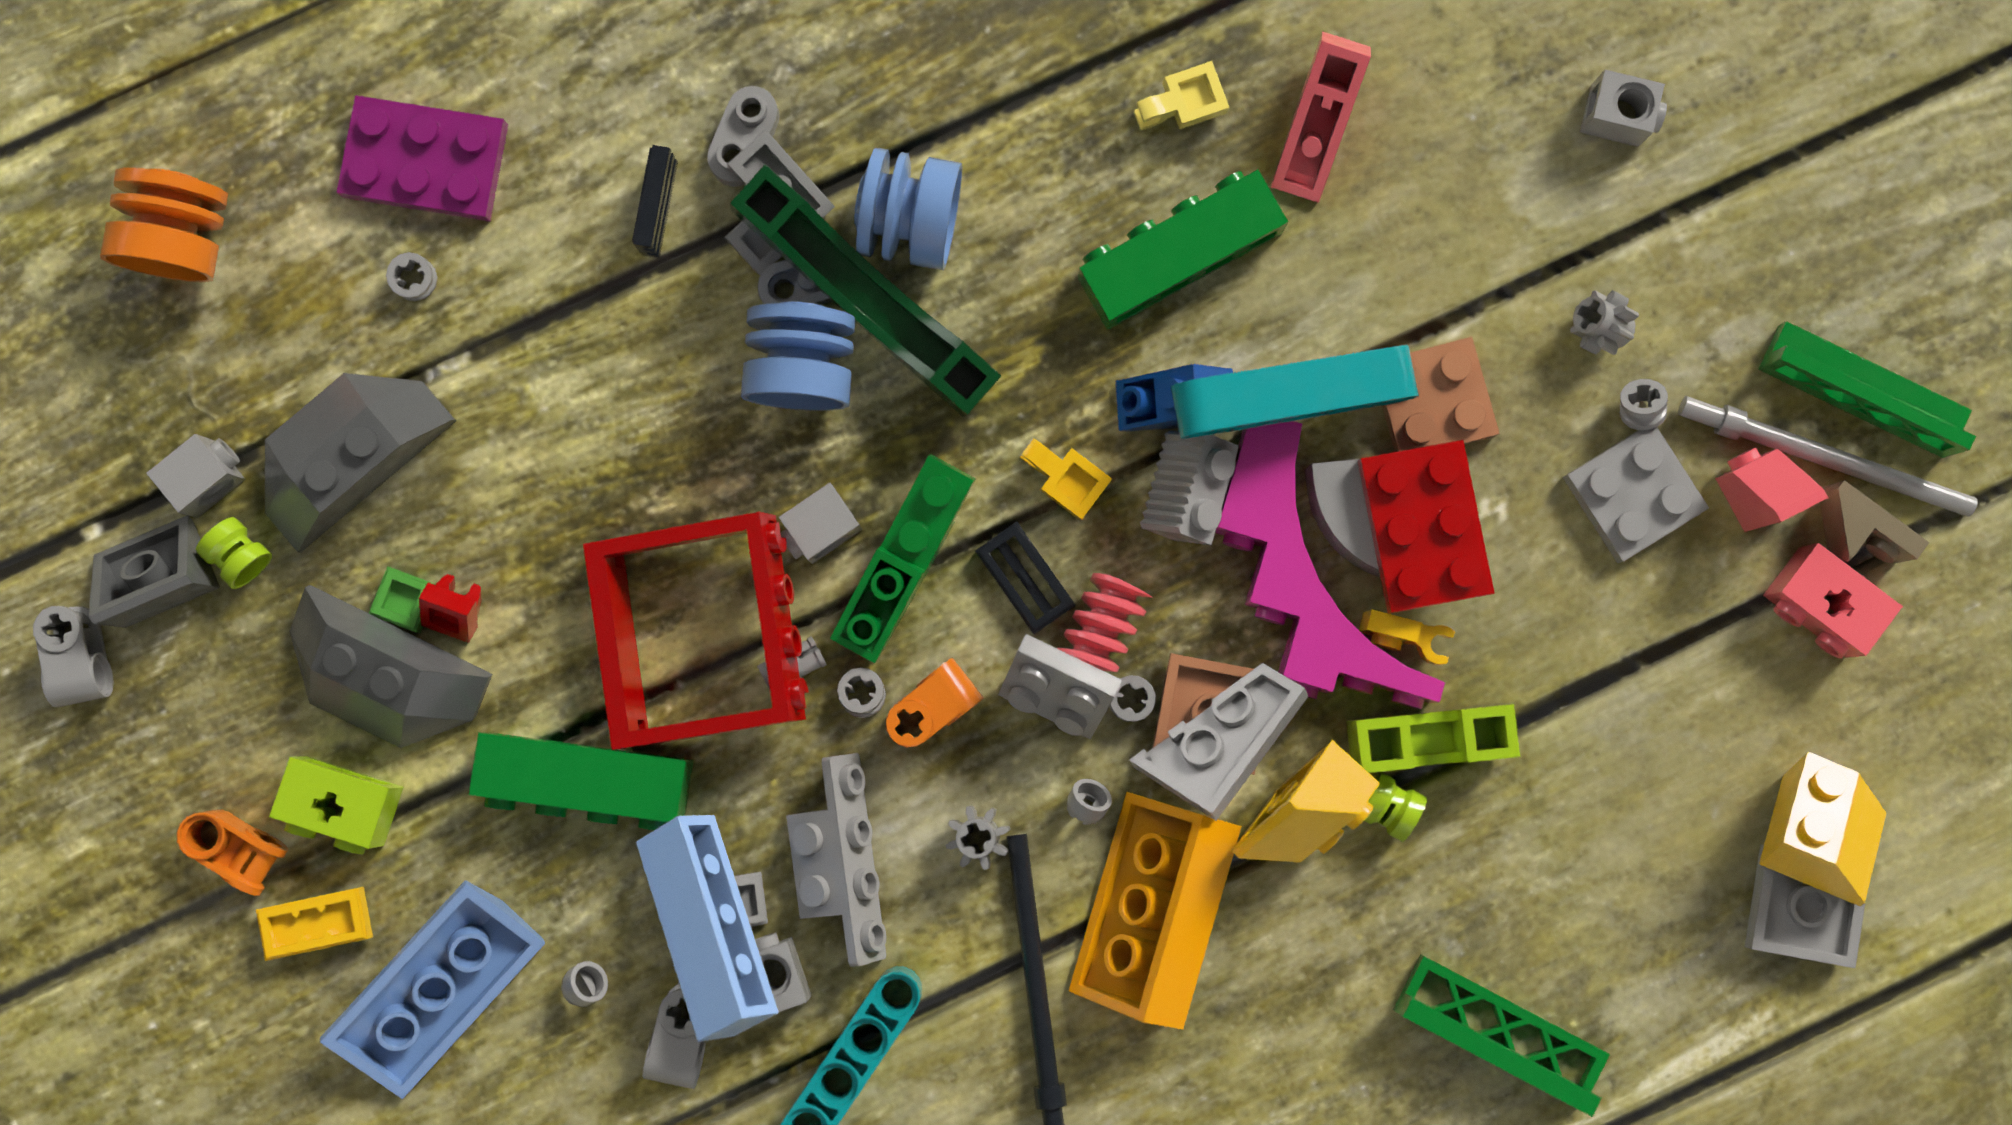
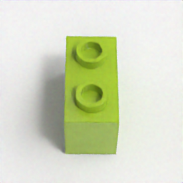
[269,756,404,854]

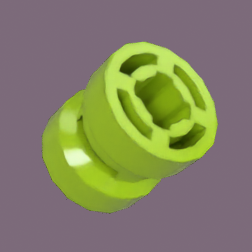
[195,517,272,589]
[1364,772,1427,842]

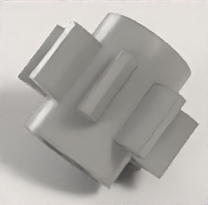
[1570,290,1639,355]
[946,805,1011,870]

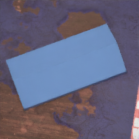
[320,880,545,1099]

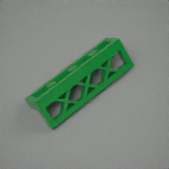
[1758,321,1976,458]
[1393,955,1610,1117]

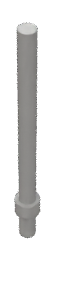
[1678,396,1978,517]

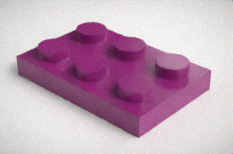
[336,95,508,221]

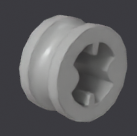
[386,252,437,301]
[1620,379,1668,430]
[837,667,886,718]
[1110,675,1156,722]

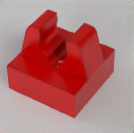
[418,574,482,643]

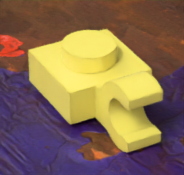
[1134,61,1230,130]

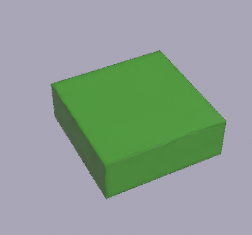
[369,566,435,633]

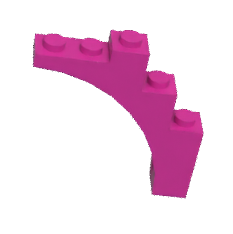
[1215,421,1445,710]

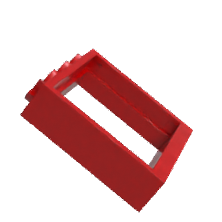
[583,512,809,750]

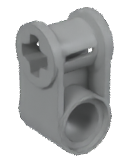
[33,606,114,708]
[642,983,706,1089]

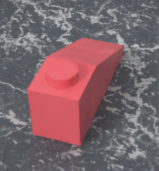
[1271,31,1371,203]

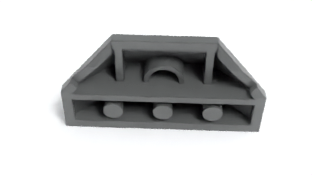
[265,373,457,553]
[289,585,493,748]

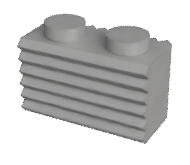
[1140,431,1239,546]

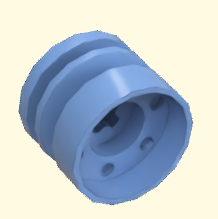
[854,148,963,270]
[741,302,856,410]

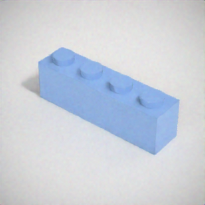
[636,815,779,1042]

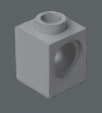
[1580,69,1667,147]
[147,434,246,518]
[779,483,863,564]
[755,932,812,1012]

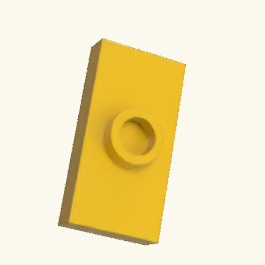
[256,886,373,961]

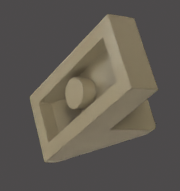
[1820,480,1929,563]

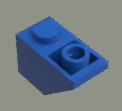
[1115,364,1233,432]

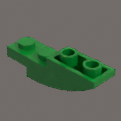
[830,454,976,663]

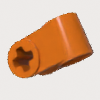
[886,657,984,748]
[177,809,289,896]

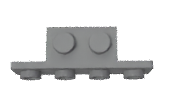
[786,753,887,967]

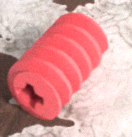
[1057,573,1153,672]

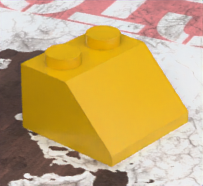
[1232,740,1380,863]
[1759,752,1887,906]

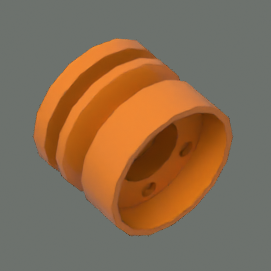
[100,167,228,282]

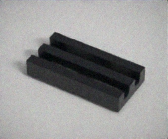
[632,145,678,259]
[975,522,1076,635]

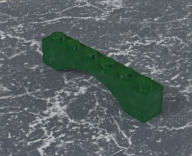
[730,164,1002,417]

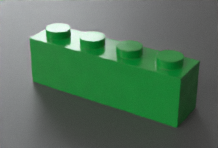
[1078,169,1289,330]
[469,732,693,830]

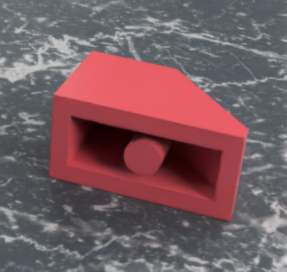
[1715,447,1828,532]

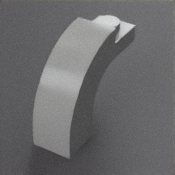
[1305,459,1380,577]

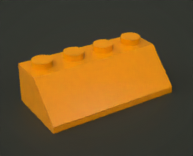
[1068,792,1242,1029]

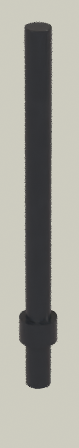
[1006,833,1067,1125]

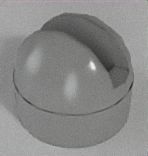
[1067,779,1112,825]
[561,961,608,1007]

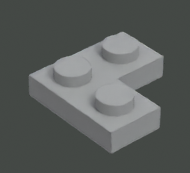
[724,129,835,275]

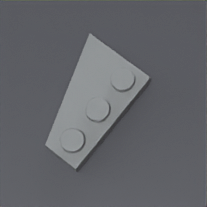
[1129,663,1308,821]

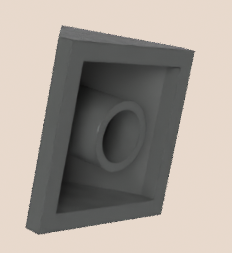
[88,515,220,628]

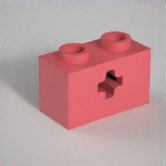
[1763,543,1903,659]

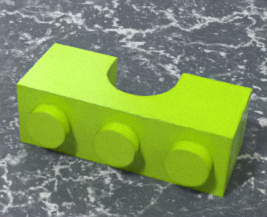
[1346,704,1520,773]

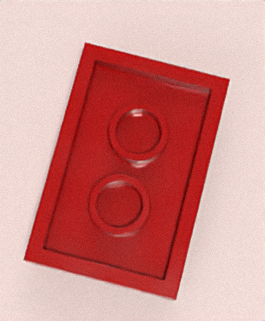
[1357,440,1495,614]

